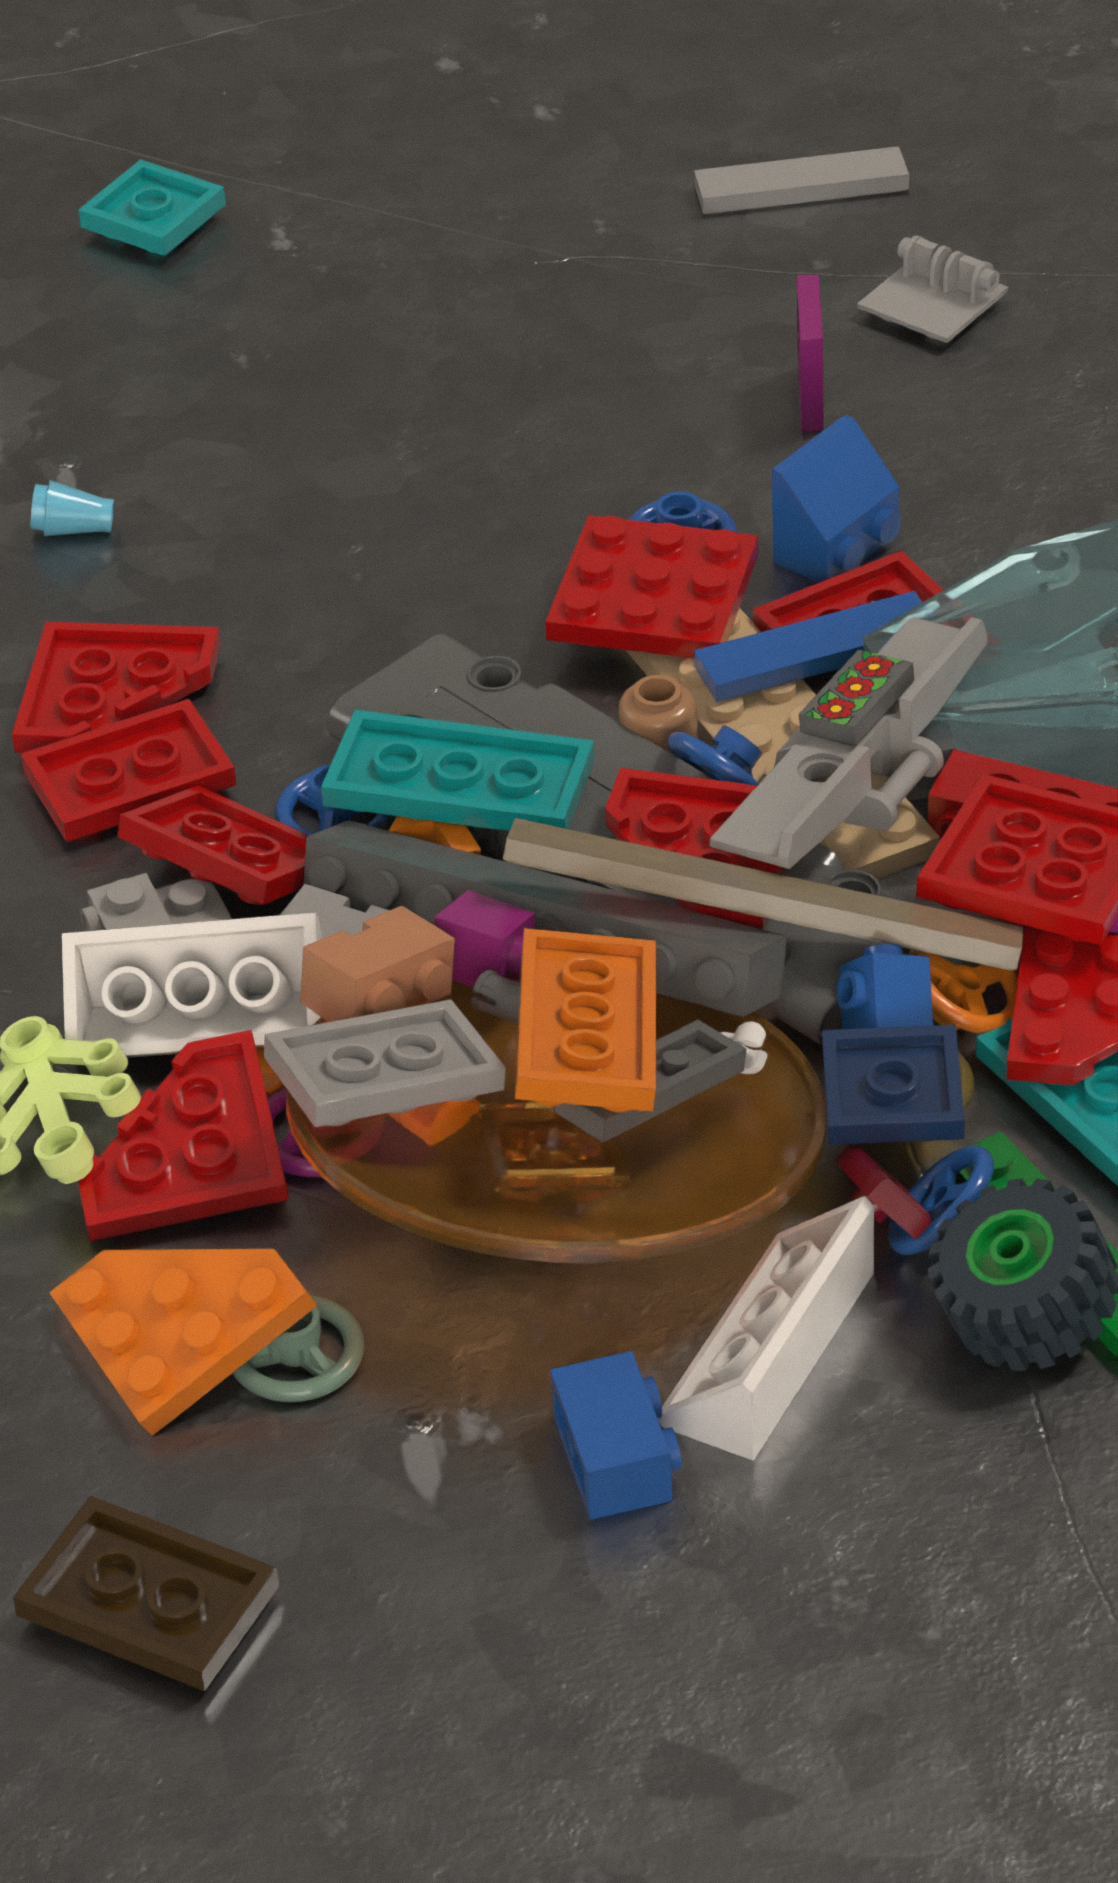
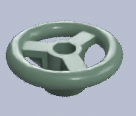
[232,1295,365,1402]

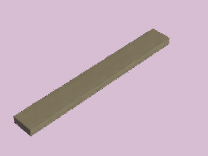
[503,818,1024,971]

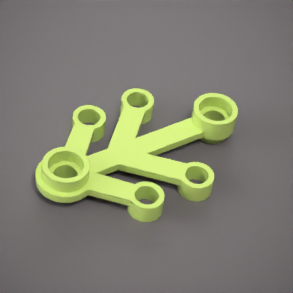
[0,1016,141,1184]

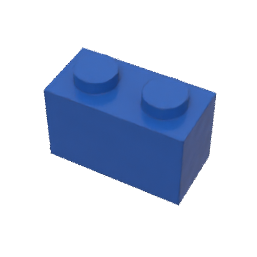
[550,1351,682,1520]

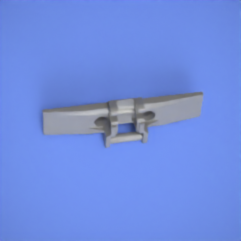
[710,617,987,869]

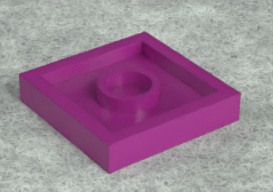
[796,275,824,432]

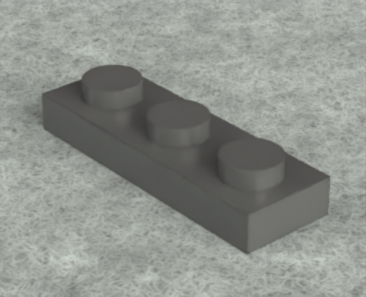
[554,1020,747,1142]

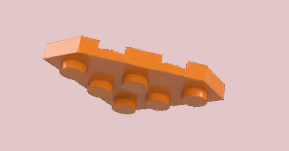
[49,1249,318,1436]

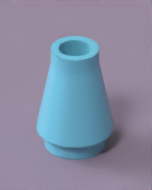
[30,480,115,537]

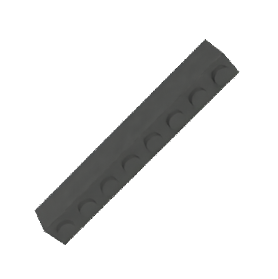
[303,820,787,1017]

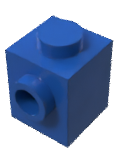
[836,944,933,1029]

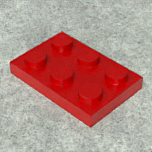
[21,699,237,842]
[117,785,309,905]

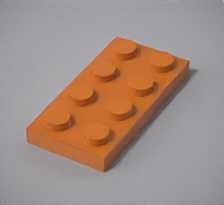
[515,928,656,1112]

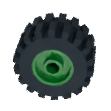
[928,1178,1118,1371]

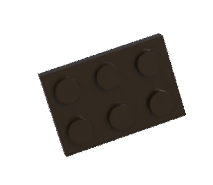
[13,1496,279,1691]

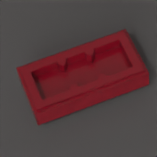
[834,1144,932,1240]

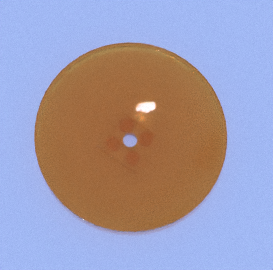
[286,979,827,1263]

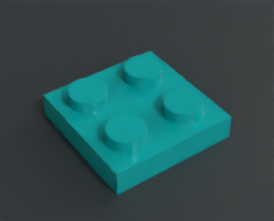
[78,159,226,256]

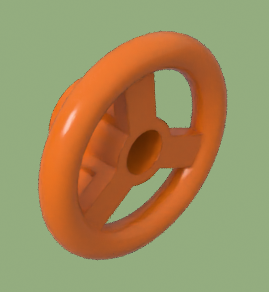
[909,949,1018,1034]

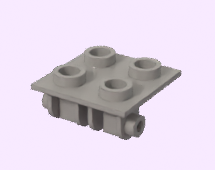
[857,235,1008,343]

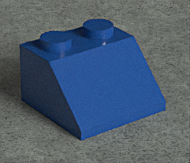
[772,415,901,583]

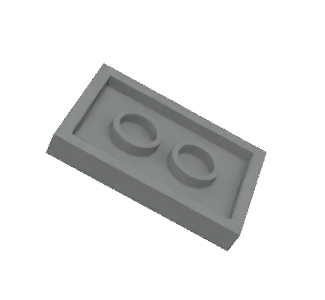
[264,1000,506,1127]

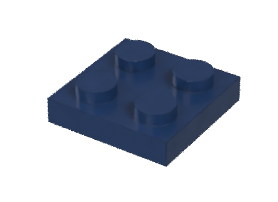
[822,1025,965,1145]

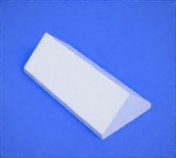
[62,913,327,1058]
[658,1196,874,1461]

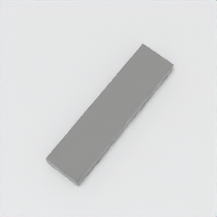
[694,146,909,214]

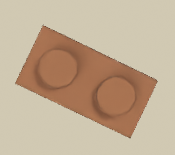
[300,906,455,1022]

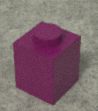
[434,890,535,987]

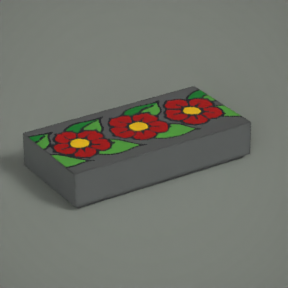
[799,650,915,746]

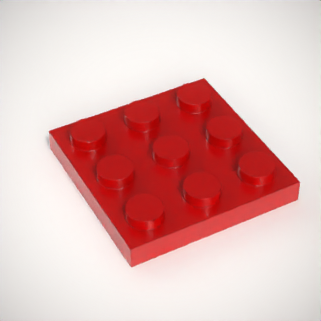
[545,515,759,659]
[916,774,1118,945]

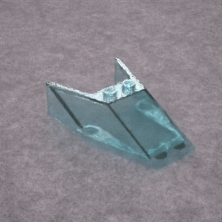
[862,519,1118,731]

